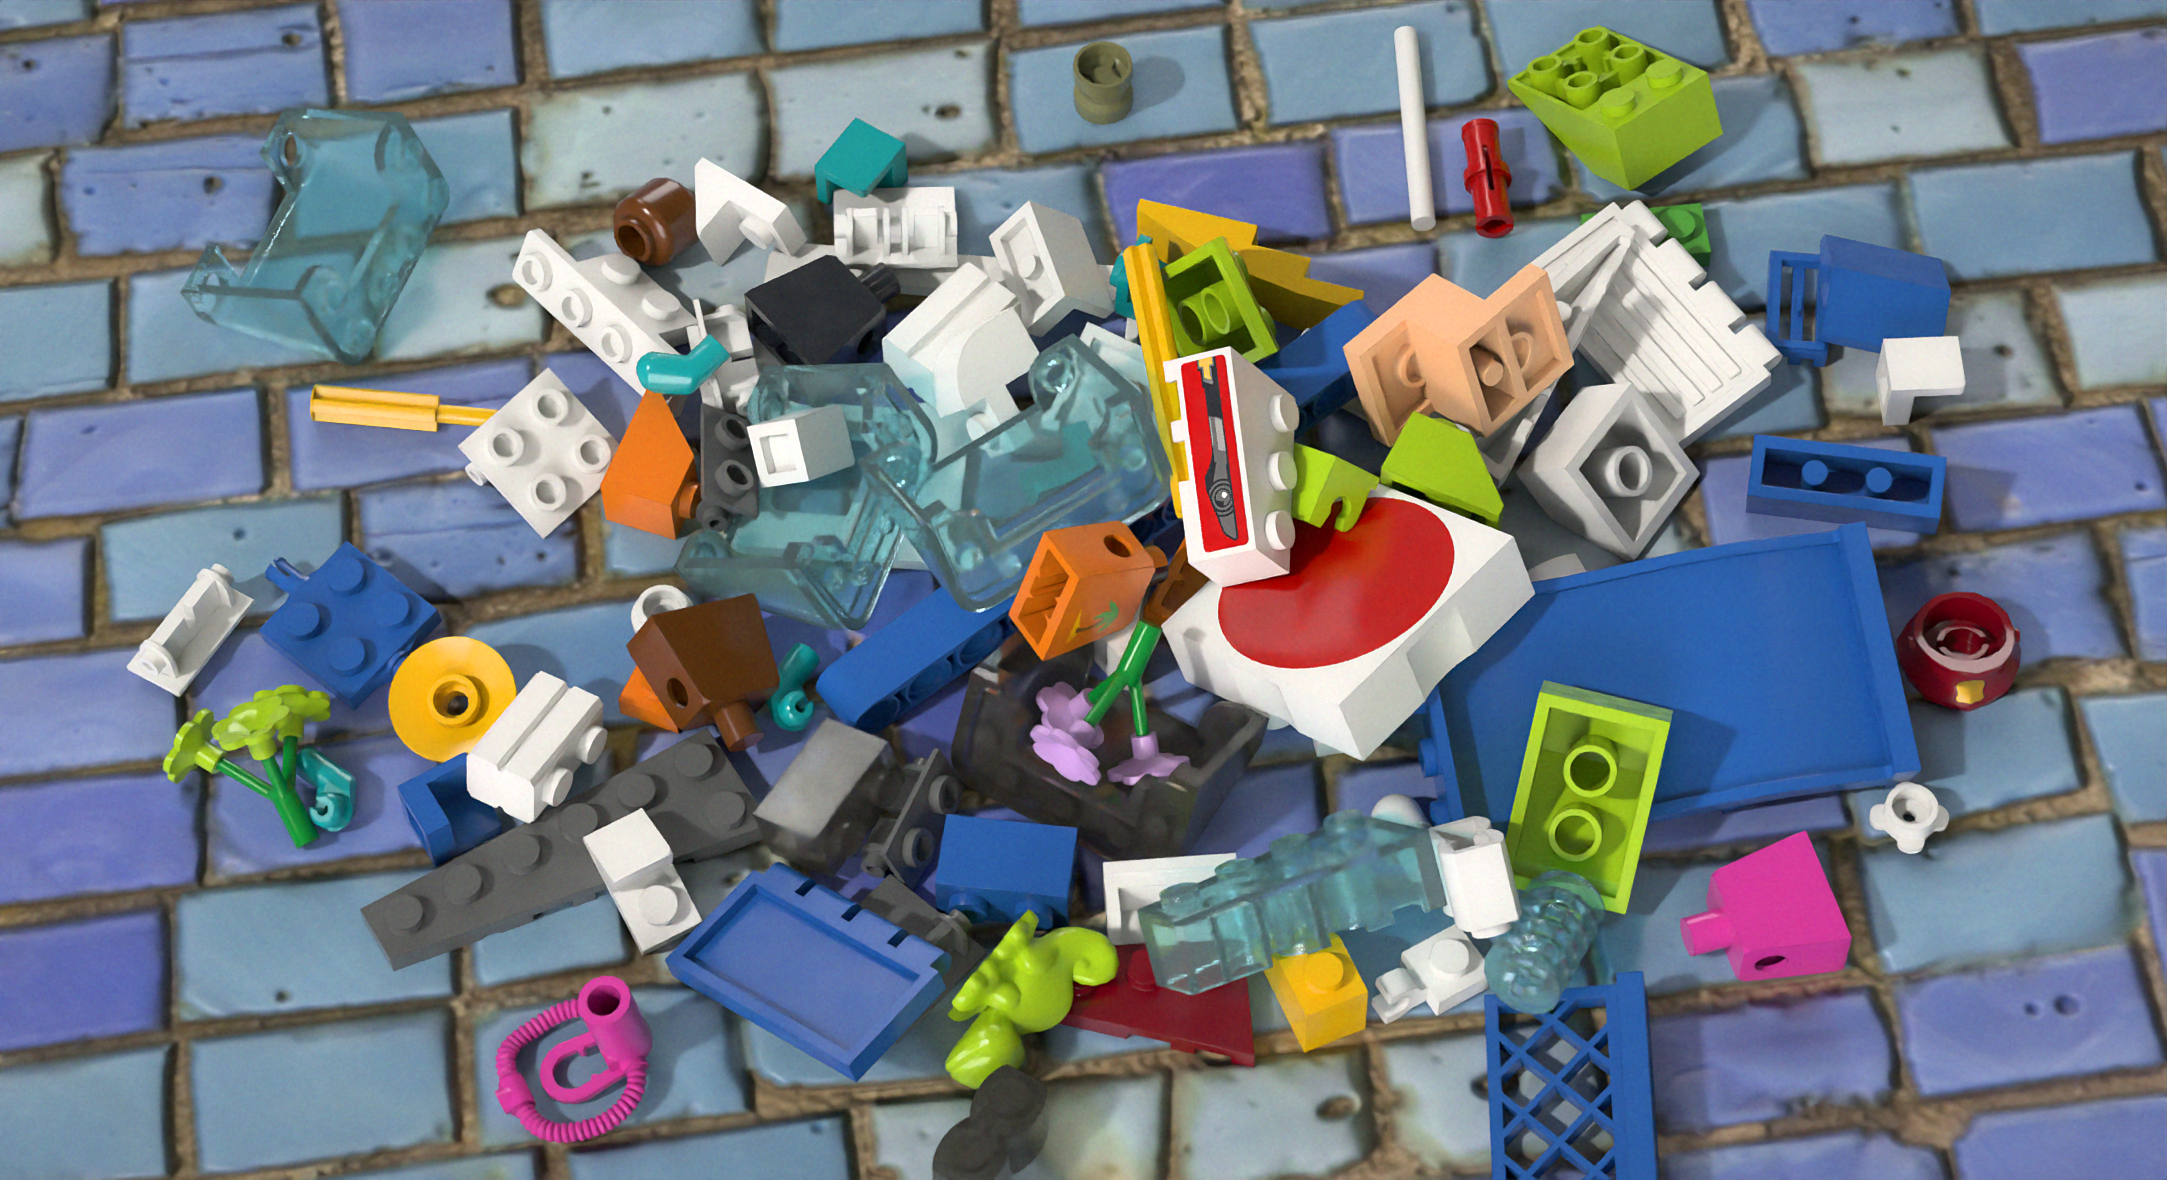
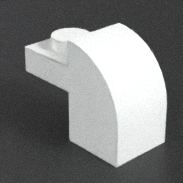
[932,307,1044,461]

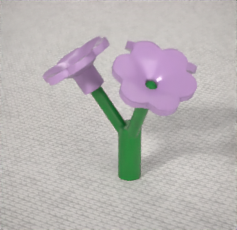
[1030,619,1190,785]

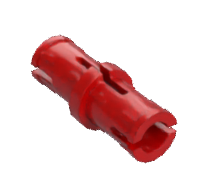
[1461,118,1514,238]

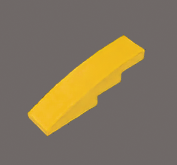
[1137,199,1365,331]

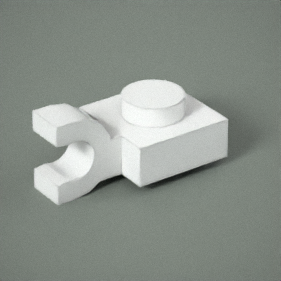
[1371,924,1495,1025]

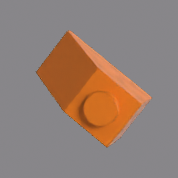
[600,389,702,540]

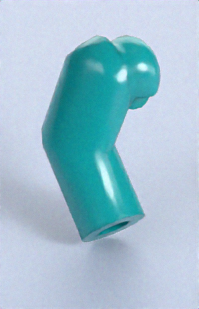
[636,334,731,395]
[766,642,820,732]

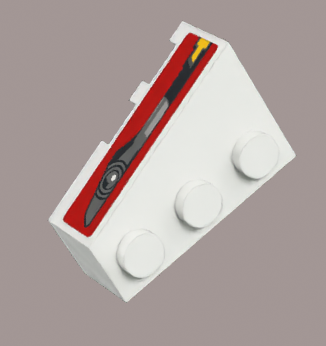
[1163,346,1299,587]

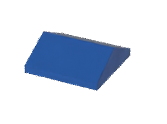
[1817,234,1951,354]

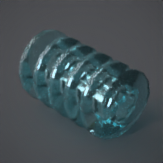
[1484,870,1605,1014]

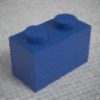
[935,814,1079,931]

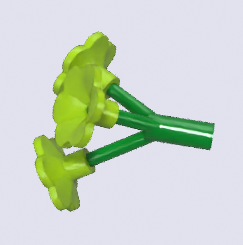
[163,684,331,849]

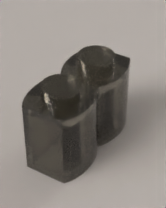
[932,1064,1049,1180]

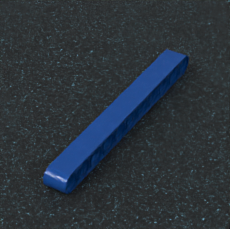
[816,299,1379,739]

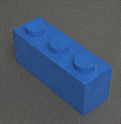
[1746,434,1947,535]

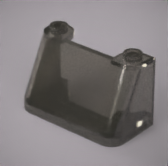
[951,630,1269,862]

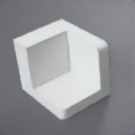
[1875,336,1966,426]
[747,404,855,488]

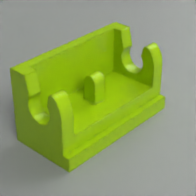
[1291,442,1381,532]

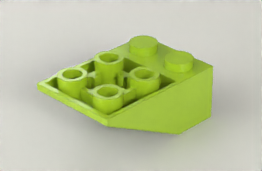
[1507,25,1723,192]

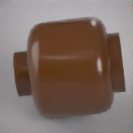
[613,177,700,267]

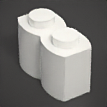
[1425,816,1522,938]

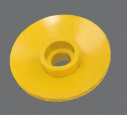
[388,636,518,763]

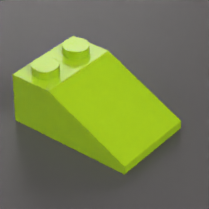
[1160,236,1281,364]
[1505,680,1673,914]

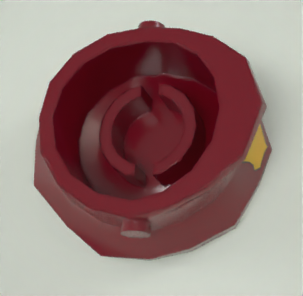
[1896,591,2021,712]

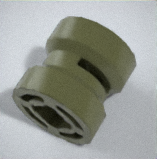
[1073,41,1133,125]

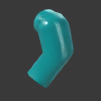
[296,746,357,832]

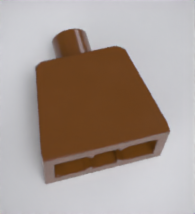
[626,593,780,752]

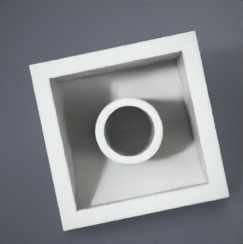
[1516,382,1700,561]

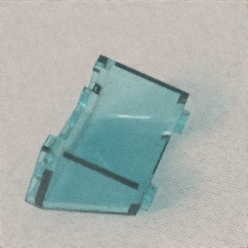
[857,333,1173,612]
[674,363,938,631]

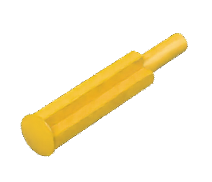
[310,384,498,432]

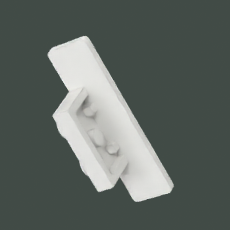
[512,229,698,418]

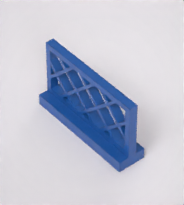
[1484,971,1661,1180]

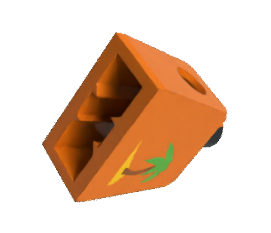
[1008,520,1169,661]

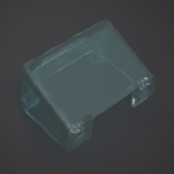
[180,108,450,366]

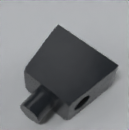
[744,255,901,404]

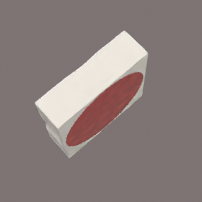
[1161,483,1535,761]

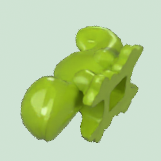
[945,909,1120,1090]

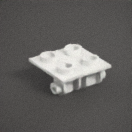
[833,187,958,271]
[458,367,620,539]

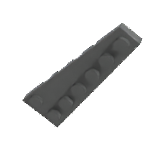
[360,728,772,971]

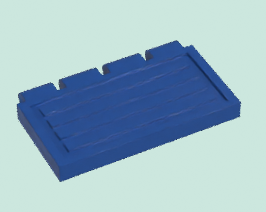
[665,862,952,1083]

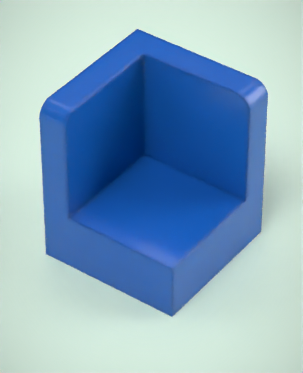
[397,752,503,867]

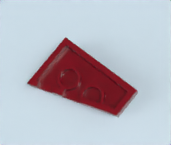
[1058,936,1255,1068]

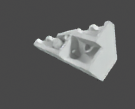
[1428,220,1635,488]

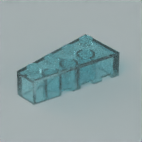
[1137,809,1448,995]

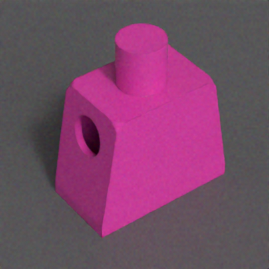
[1680,831,1852,982]

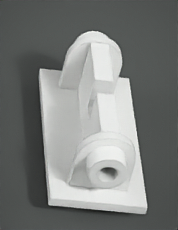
[686,299,765,416]
[127,564,255,697]

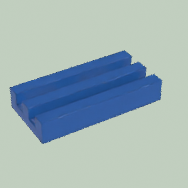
[1764,250,1828,367]

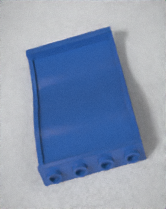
[1411,521,1921,839]

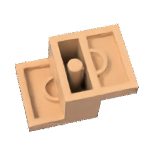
[1342,263,1574,448]

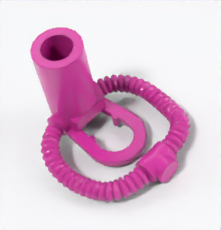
[495,976,653,1143]

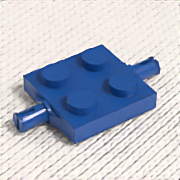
[259,540,442,711]

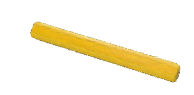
[1123,243,1189,520]

